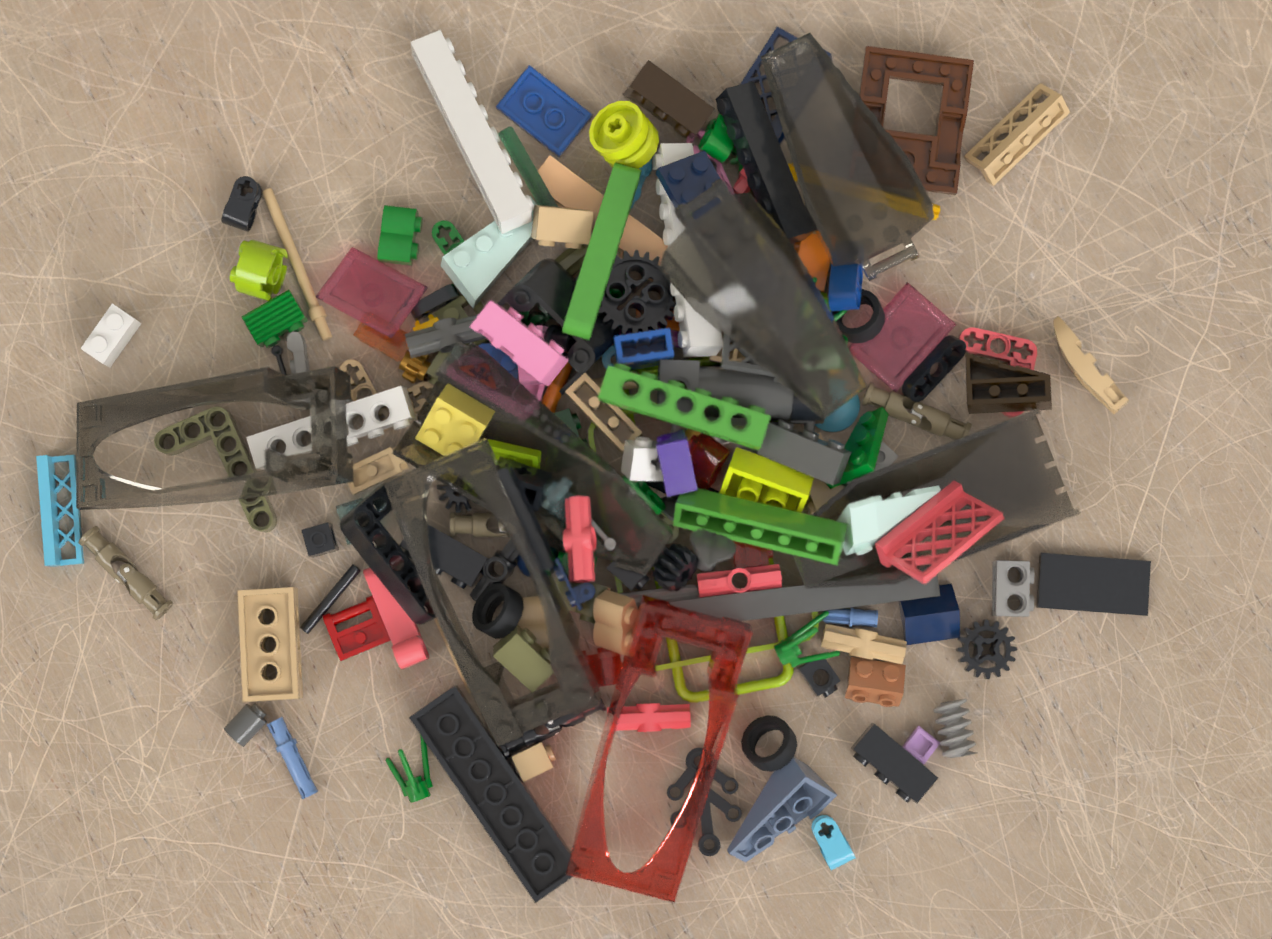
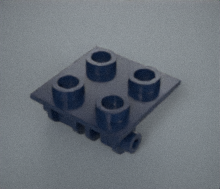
[553,558,596,610]

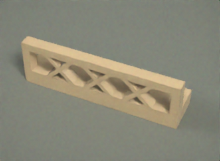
[964,83,1070,186]

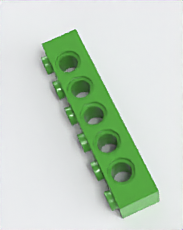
[598,363,770,450]

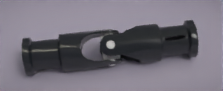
[497,688,607,758]

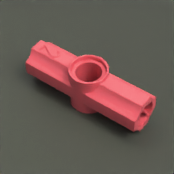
[563,496,597,583]
[696,564,782,598]
[607,703,691,732]

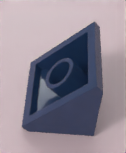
[899,583,960,645]

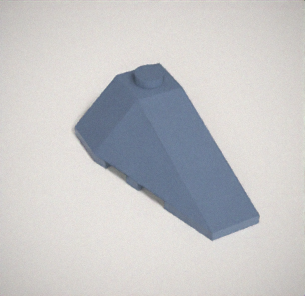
[727,757,837,863]

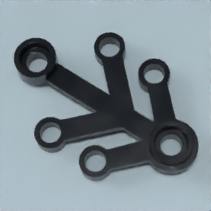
[667,747,742,856]

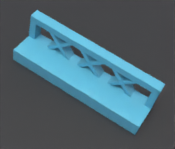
[36,455,84,567]

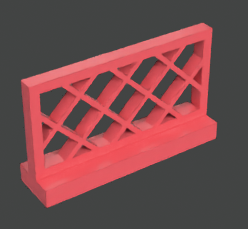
[875,480,1004,584]

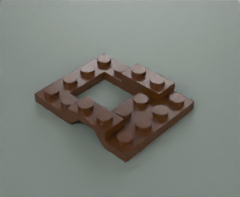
[848,46,974,195]

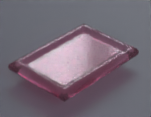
[316,247,428,339]
[847,282,957,392]

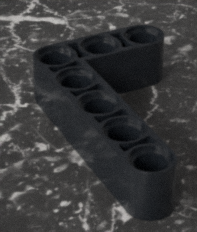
[340,476,444,625]

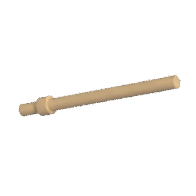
[262,188,332,341]

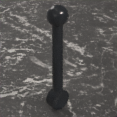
[271,345,294,400]

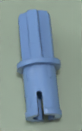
[823,607,878,628]

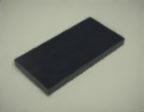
[1037,553,1151,616]

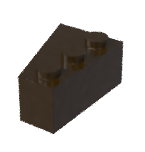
[622,60,715,138]
[965,352,1052,414]

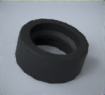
[830,289,885,344]
[472,583,524,639]
[741,715,797,772]

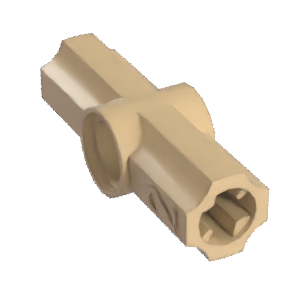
[820,624,907,664]

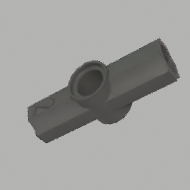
[405,314,486,358]

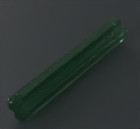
[498,126,558,207]

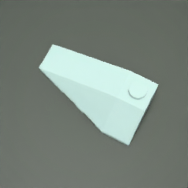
[837,485,941,555]

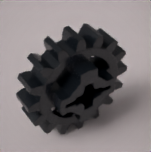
[956,619,1017,679]

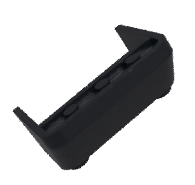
[497,258,621,395]

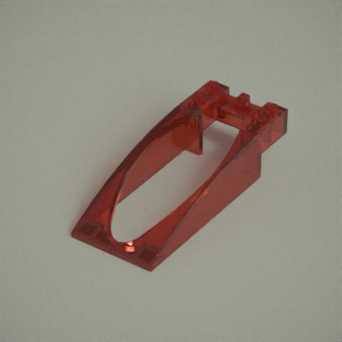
[566,595,753,903]

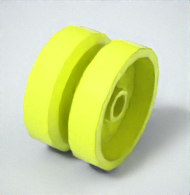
[589,101,659,169]

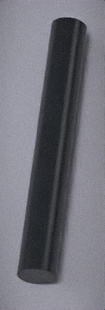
[300,564,361,634]

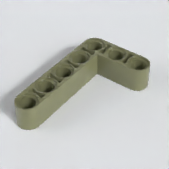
[154,406,277,533]

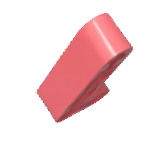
[363,563,430,669]

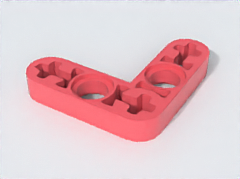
[958,327,1037,418]

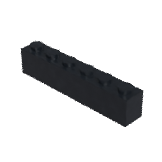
[715,81,815,248]

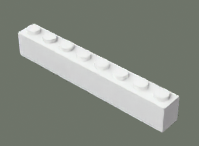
[410,30,534,234]
[652,143,723,357]

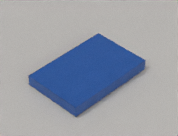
[496,65,593,158]

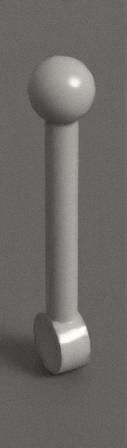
[591,518,616,550]

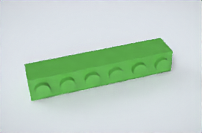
[673,488,848,565]

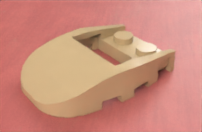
[1053,316,1129,414]

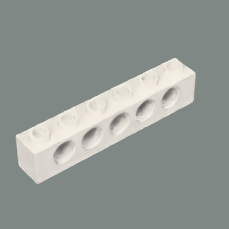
[246,386,416,473]

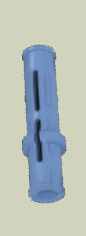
[266,717,318,799]

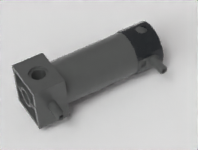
[656,359,828,433]

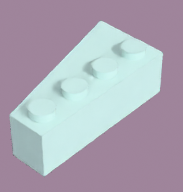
[441,196,537,308]

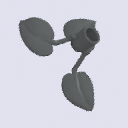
[661,496,737,572]

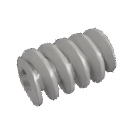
[933,698,977,758]

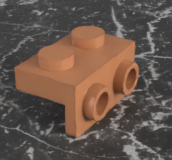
[845,657,906,707]

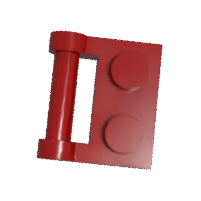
[323,595,391,661]

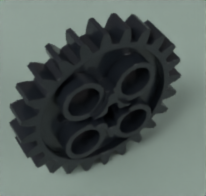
[597,250,676,335]

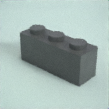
[757,419,851,485]

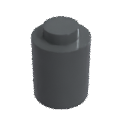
[224,703,267,747]

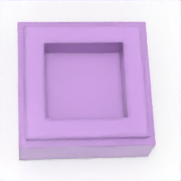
[902,725,940,765]

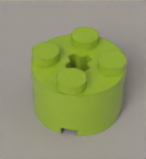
[230,240,288,301]

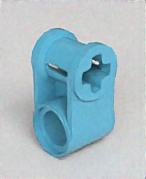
[811,815,855,871]

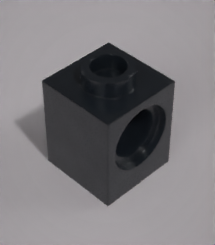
[301,522,339,558]
[797,653,841,698]

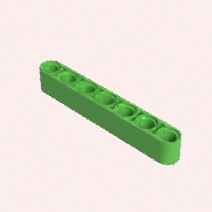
[562,162,641,340]

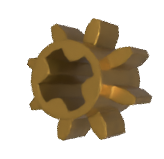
[399,351,432,384]

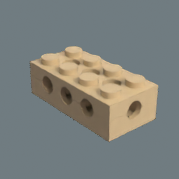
[237,587,303,702]

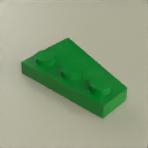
[825,407,889,489]

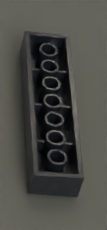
[409,685,582,903]

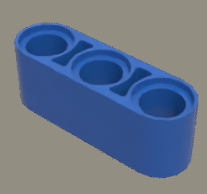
[828,241,865,311]

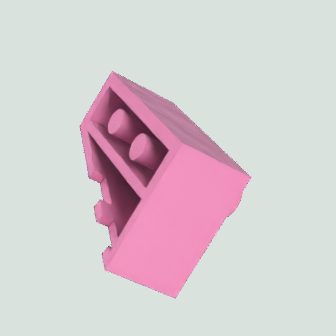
[470,300,569,386]

